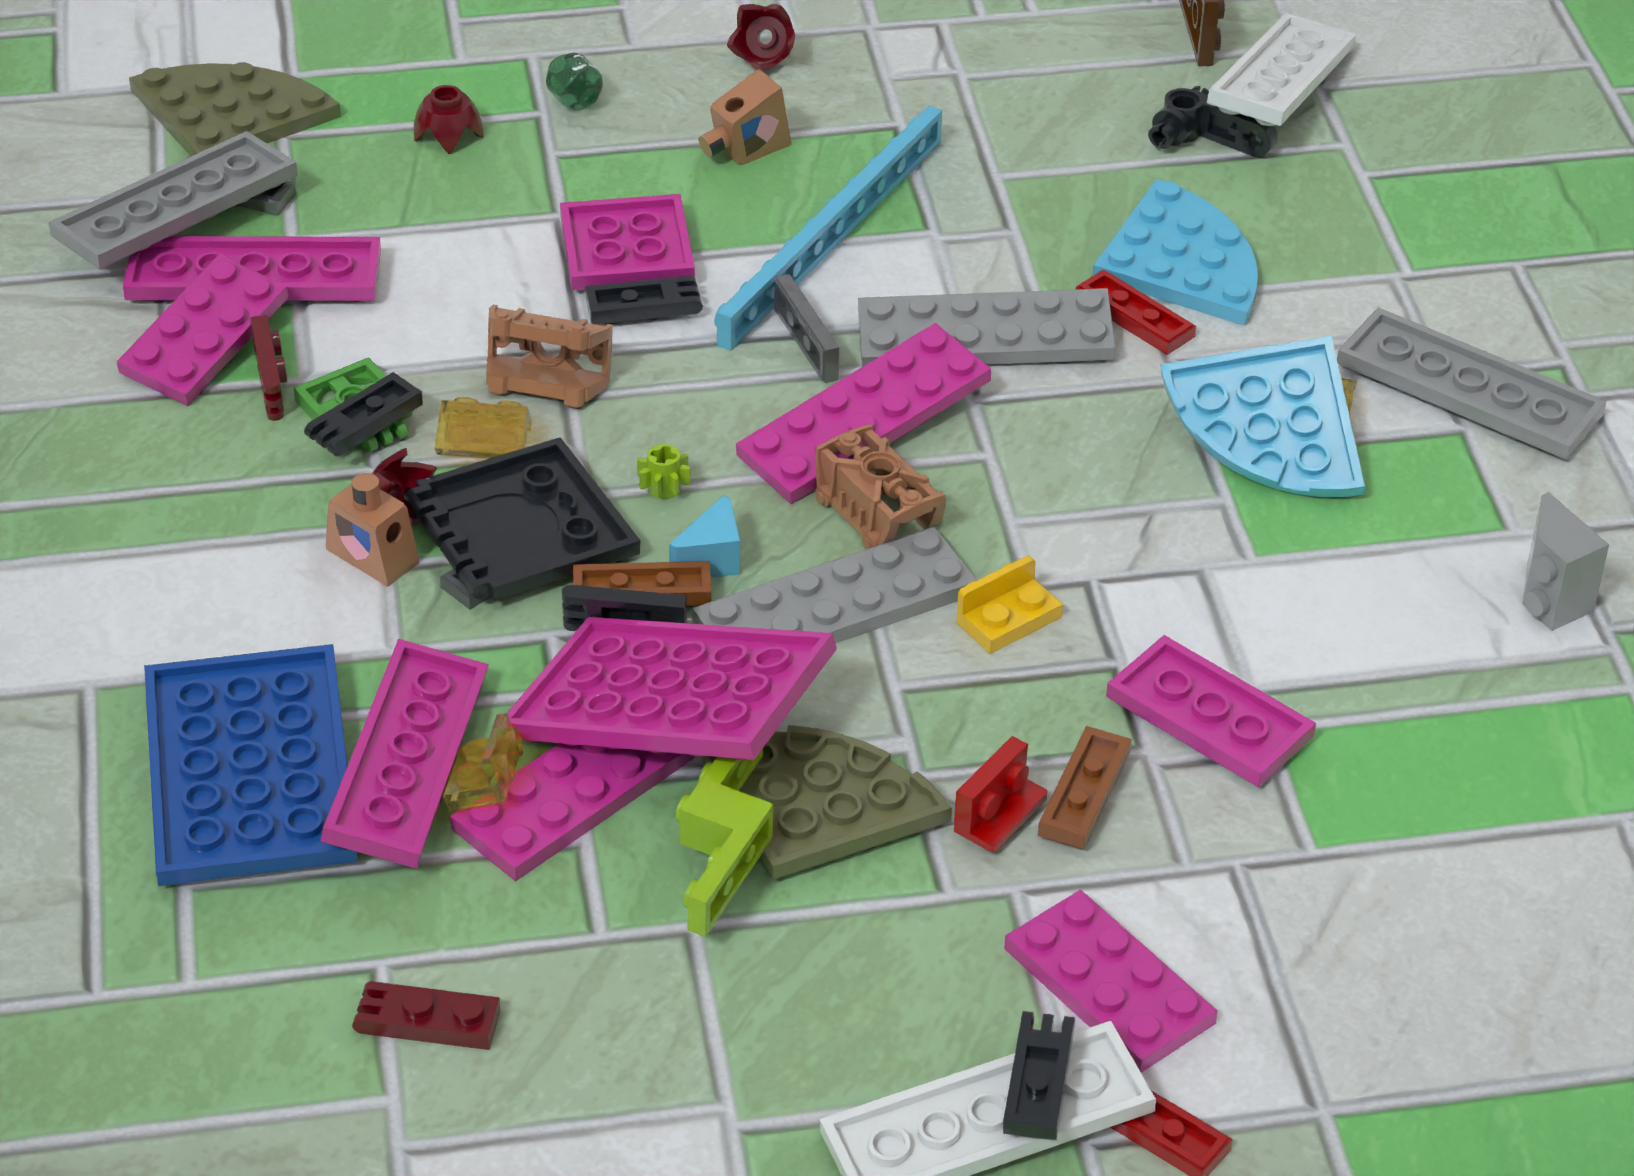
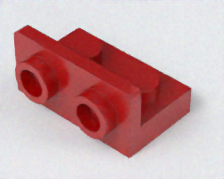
[954,736,1048,852]

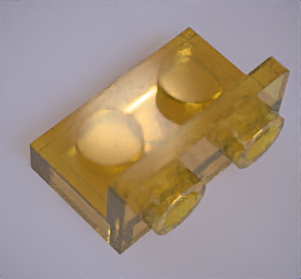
[434,397,532,459]
[443,713,524,812]

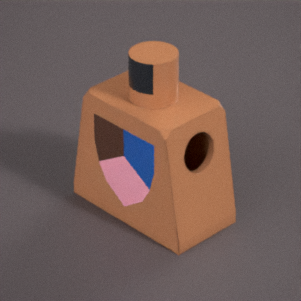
[698,69,792,165]
[326,473,419,587]

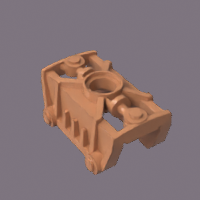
[486,304,613,408]
[815,424,946,549]

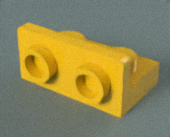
[956,555,1063,654]

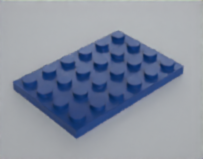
[144,644,358,886]

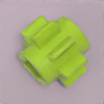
[637,444,691,499]

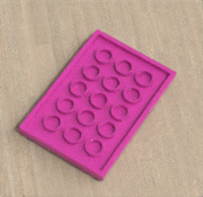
[499,617,837,760]

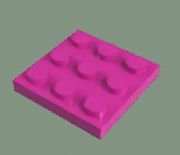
[560,194,695,290]

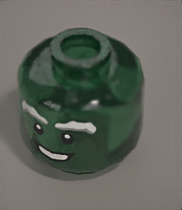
[546,52,603,111]

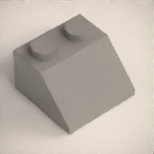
[1522,492,1609,631]

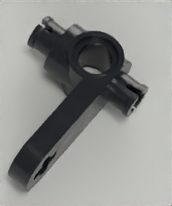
[1148,86,1278,157]

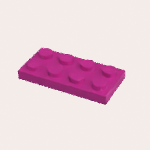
[116,254,289,406]
[1106,635,1316,787]
[1004,889,1218,1073]

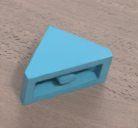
[669,495,740,577]

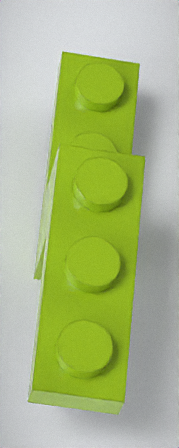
[675,749,773,937]

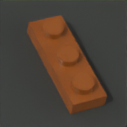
[573,561,711,606]
[1038,726,1132,850]

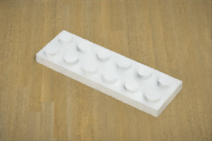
[1207,13,1356,126]
[820,1021,1156,1176]

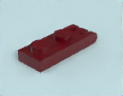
[250,315,287,421]
[352,981,500,1050]

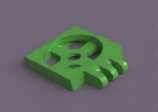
[294,357,413,452]

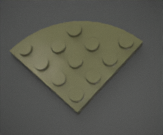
[129,62,341,156]
[701,725,952,880]

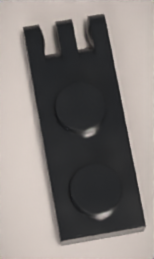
[585,276,703,324]
[304,372,423,456]
[561,585,687,631]
[1003,1011,1075,1141]

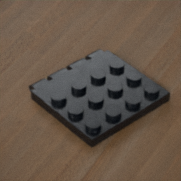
[404,437,641,601]

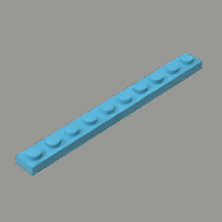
[714,106,942,351]

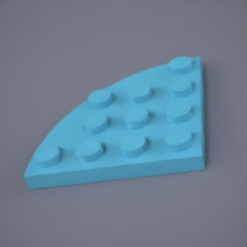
[1093,179,1258,326]
[1160,335,1365,497]

